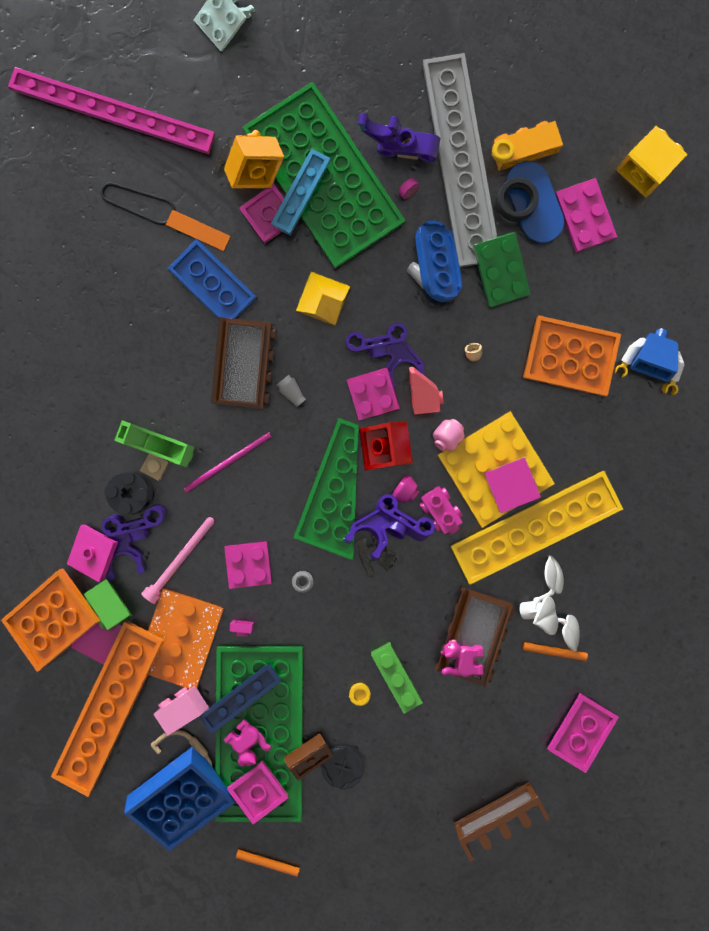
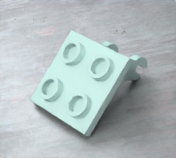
[194,0,255,51]

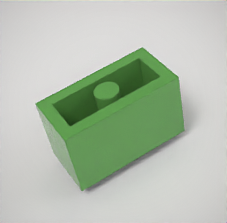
[84,579,133,631]

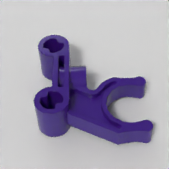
[358,113,441,162]
[346,323,426,388]
[344,495,435,561]
[101,504,167,581]

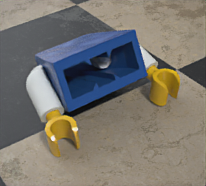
[613,329,684,395]

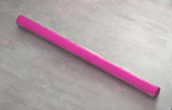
[183,432,272,492]

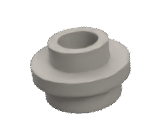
[292,571,313,593]

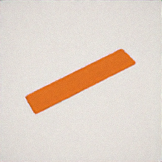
[166,210,230,251]

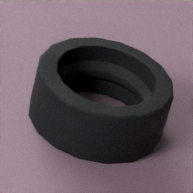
[496,177,539,222]

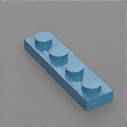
[271,148,331,236]

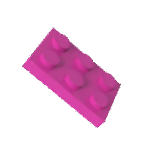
[555,178,617,253]
[547,693,619,773]

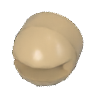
[465,343,482,362]

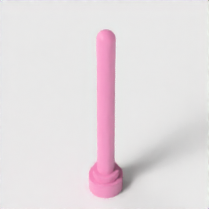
[141,517,214,604]

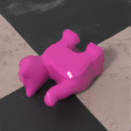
[440,640,483,677]
[224,719,271,766]

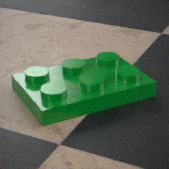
[473,232,531,307]

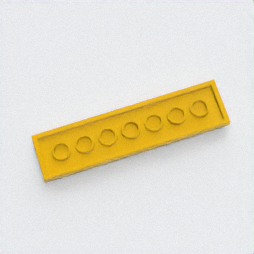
[450,471,623,585]

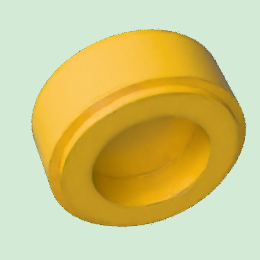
[492,139,514,163]
[349,683,371,706]

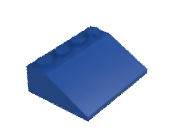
[124,747,235,851]

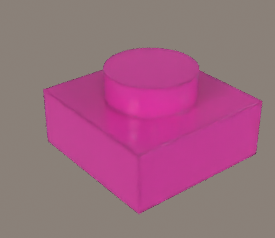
[230,620,254,636]

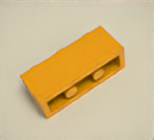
[491,121,563,171]

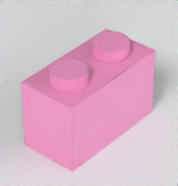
[154,686,209,736]

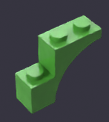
[115,420,194,467]

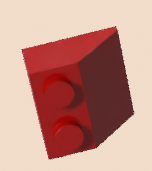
[359,421,413,470]

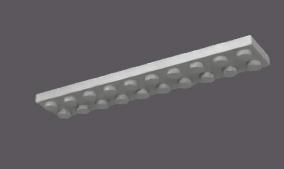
[423,53,497,268]

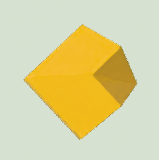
[296,272,350,326]

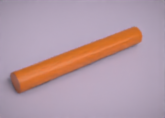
[522,642,588,661]
[236,849,300,877]

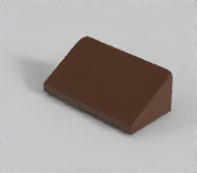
[284,734,334,780]

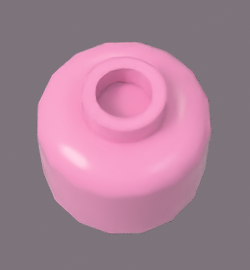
[433,419,465,451]

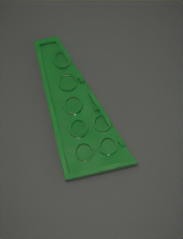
[293,418,359,560]

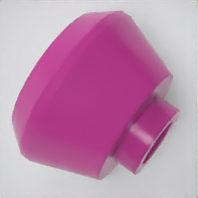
[392,475,419,503]

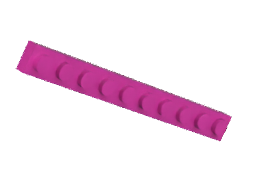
[8,67,216,155]

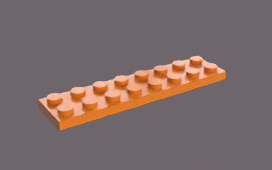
[51,621,165,797]

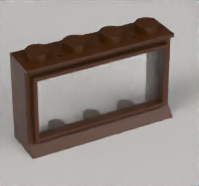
[211,317,276,409]
[435,586,514,687]
[454,782,550,863]

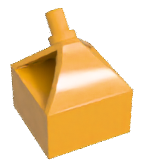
[224,130,284,188]

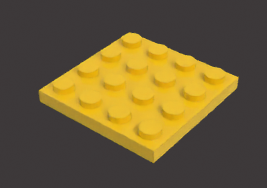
[437,411,555,528]

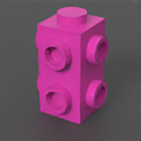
[419,486,463,535]

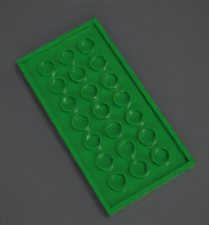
[242,81,406,269]
[215,646,303,822]

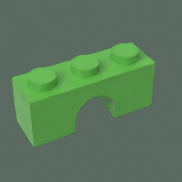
[371,642,423,714]

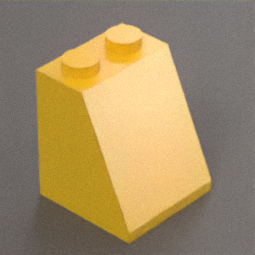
[616,126,687,198]

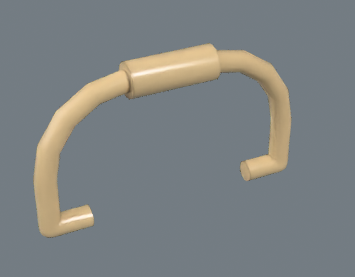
[151,729,212,766]

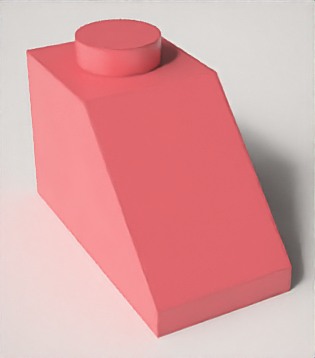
[409,367,443,414]

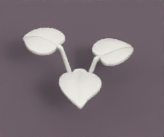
[520,555,580,652]

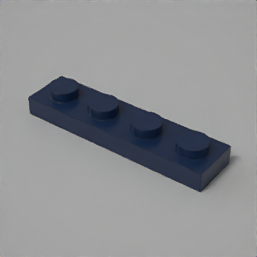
[199,663,282,734]

